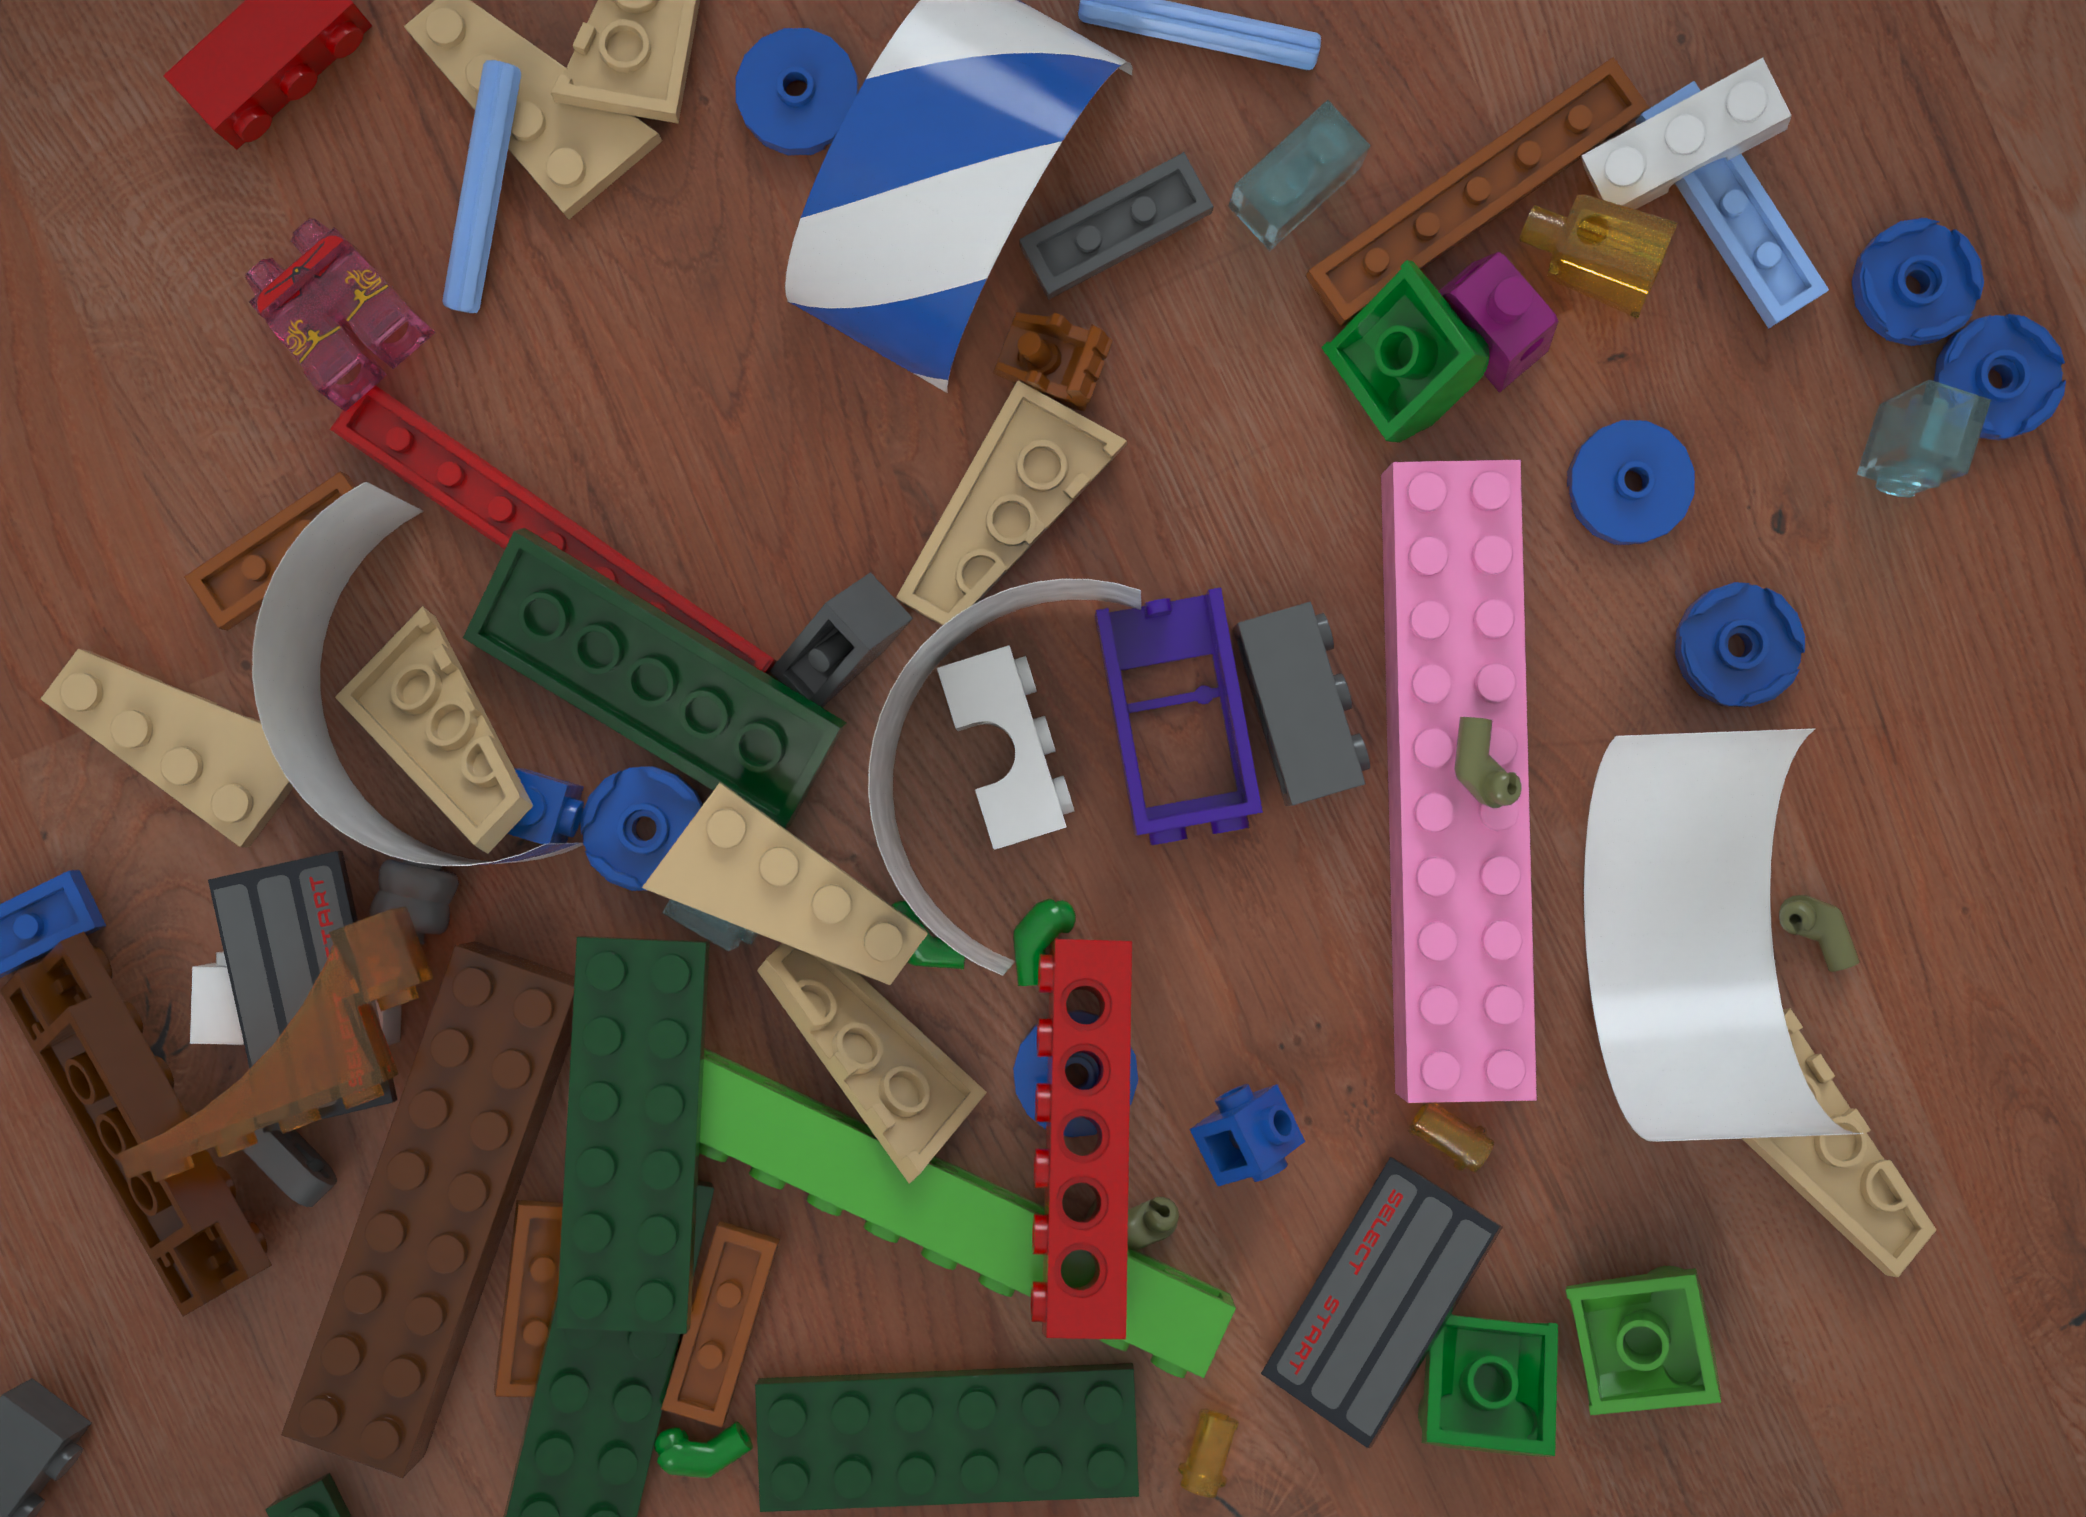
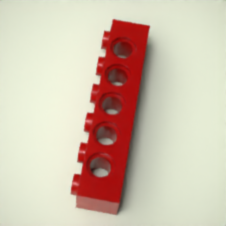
[1030,939,1132,1340]

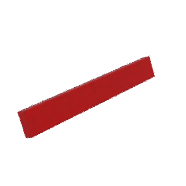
[330,379,777,675]

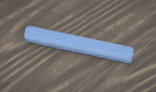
[1078,0,1321,70]
[442,60,521,313]

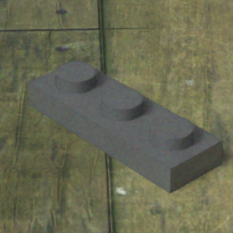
[1019,152,1214,300]

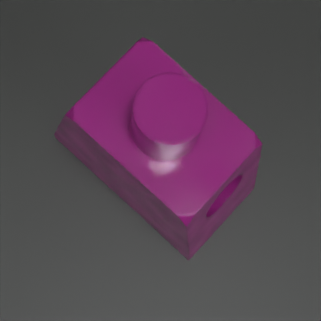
[1438,251,1559,393]

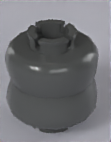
[369,859,459,945]

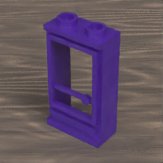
[1095,587,1263,845]

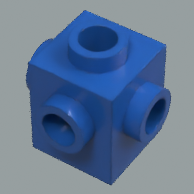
[1190,1084,1305,1186]

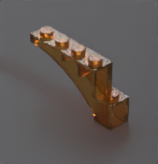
[118,906,433,1182]

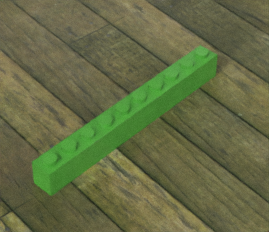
[699,1048,1236,1378]

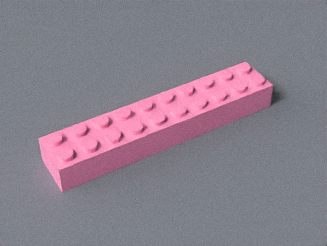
[1381,460,1537,1103]

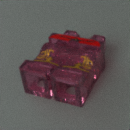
[245,218,436,411]

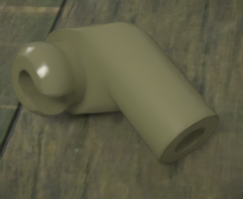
[1454,717,1522,808]
[1779,895,1860,972]
[1085,1197,1179,1250]

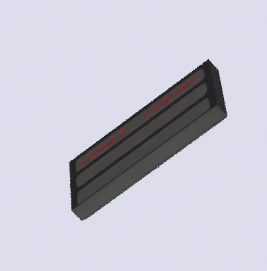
[208,851,398,1133]
[1261,1157,1503,1448]

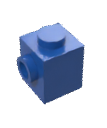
[507,768,584,845]

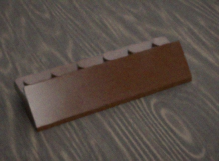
[0,931,272,1317]

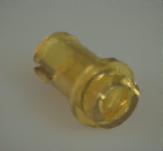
[1408,1102,1494,1173]
[1178,1409,1239,1498]

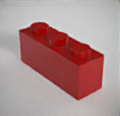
[163,0,372,150]

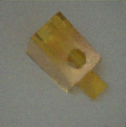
[1519,194,1678,318]

